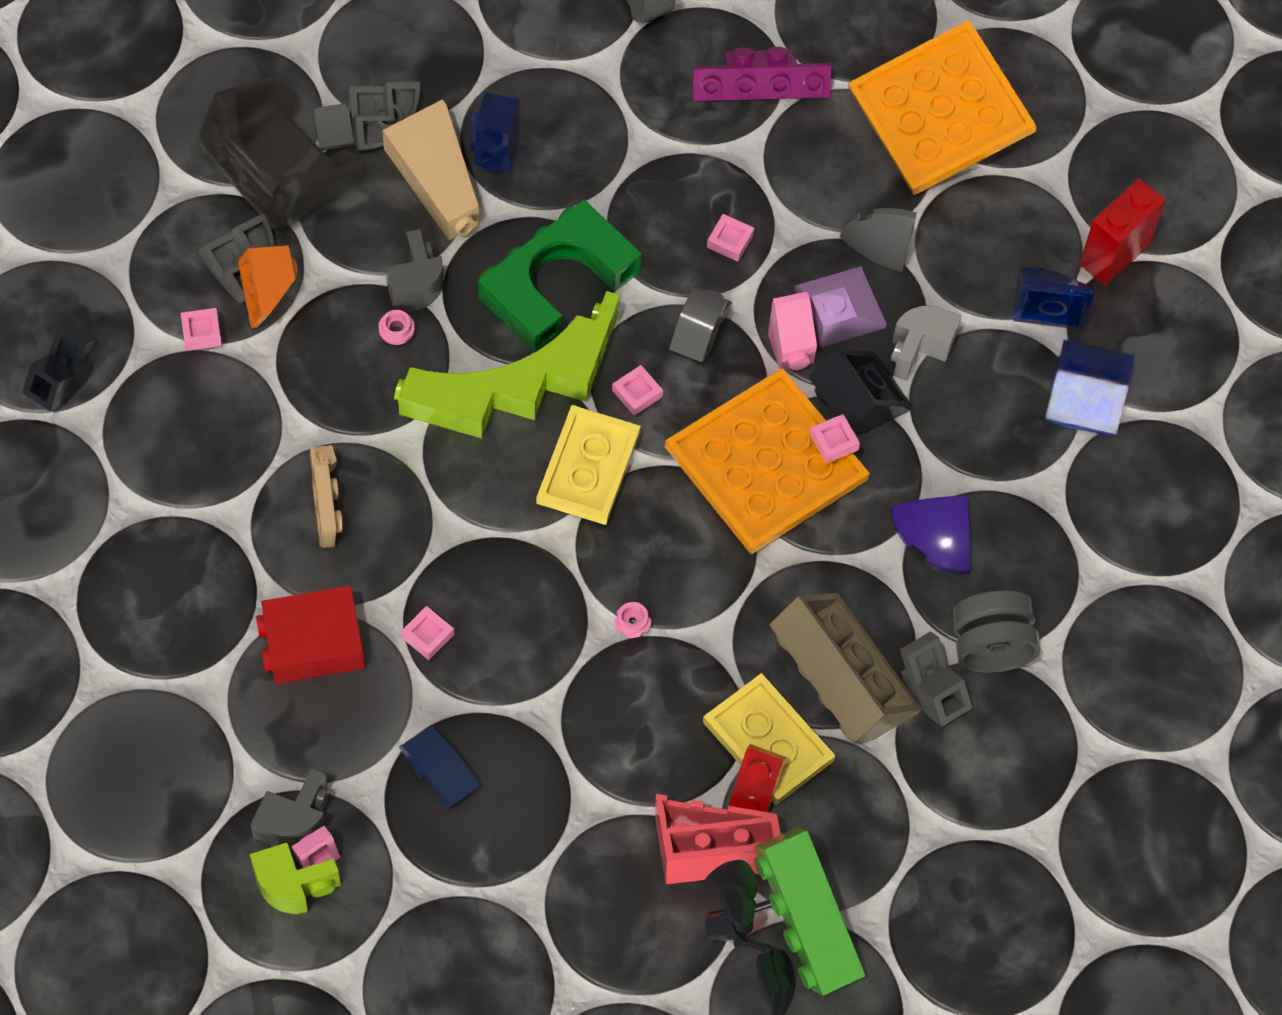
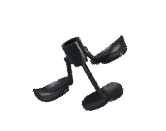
[705,860,795,1015]

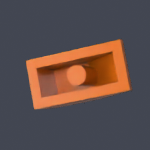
[238,245,297,328]

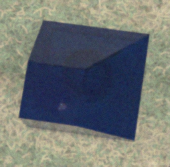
[1013,267,1095,330]

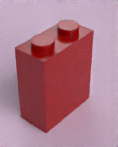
[1079,178,1166,286]
[256,586,365,684]

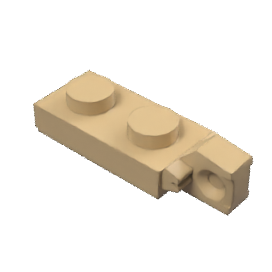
[310,445,342,548]

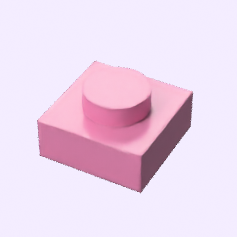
[707,214,755,262]
[180,308,222,351]
[612,365,663,416]
[810,414,860,464]
[401,606,454,660]
[291,826,341,869]

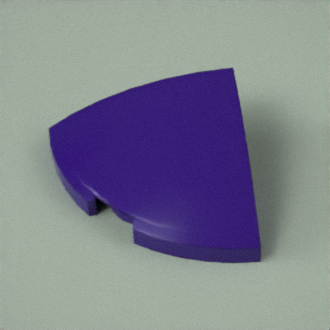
[891,495,970,575]

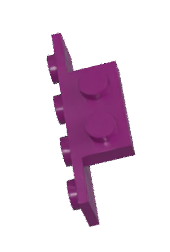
[693,47,831,101]

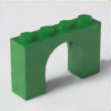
[478,199,642,352]

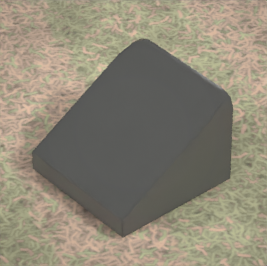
[313,103,355,151]

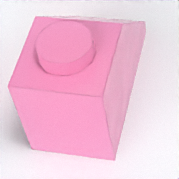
[768,291,817,370]

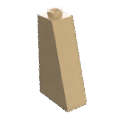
[383,99,479,240]

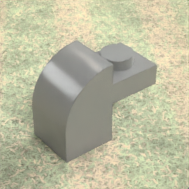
[891,306,962,381]

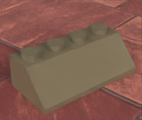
[770,593,922,743]

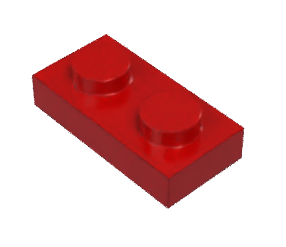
[727,744,786,812]

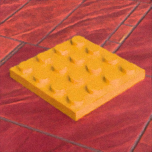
[848,20,1036,195]
[665,368,870,555]

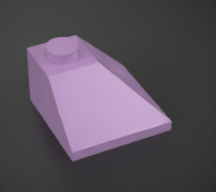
[795,266,887,347]

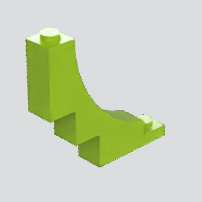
[394,291,620,439]

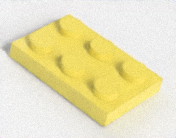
[536,405,641,525]
[703,673,835,806]

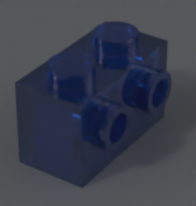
[470,92,519,172]

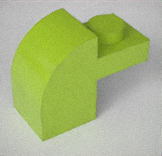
[250,843,341,914]

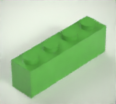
[754,827,865,996]

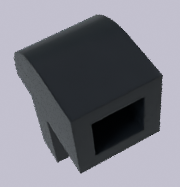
[22,321,95,412]

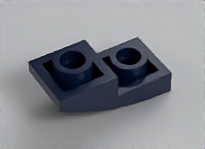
[399,725,481,808]

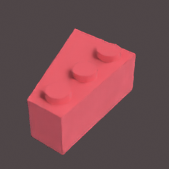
[655,794,781,884]

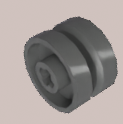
[951,590,1041,673]

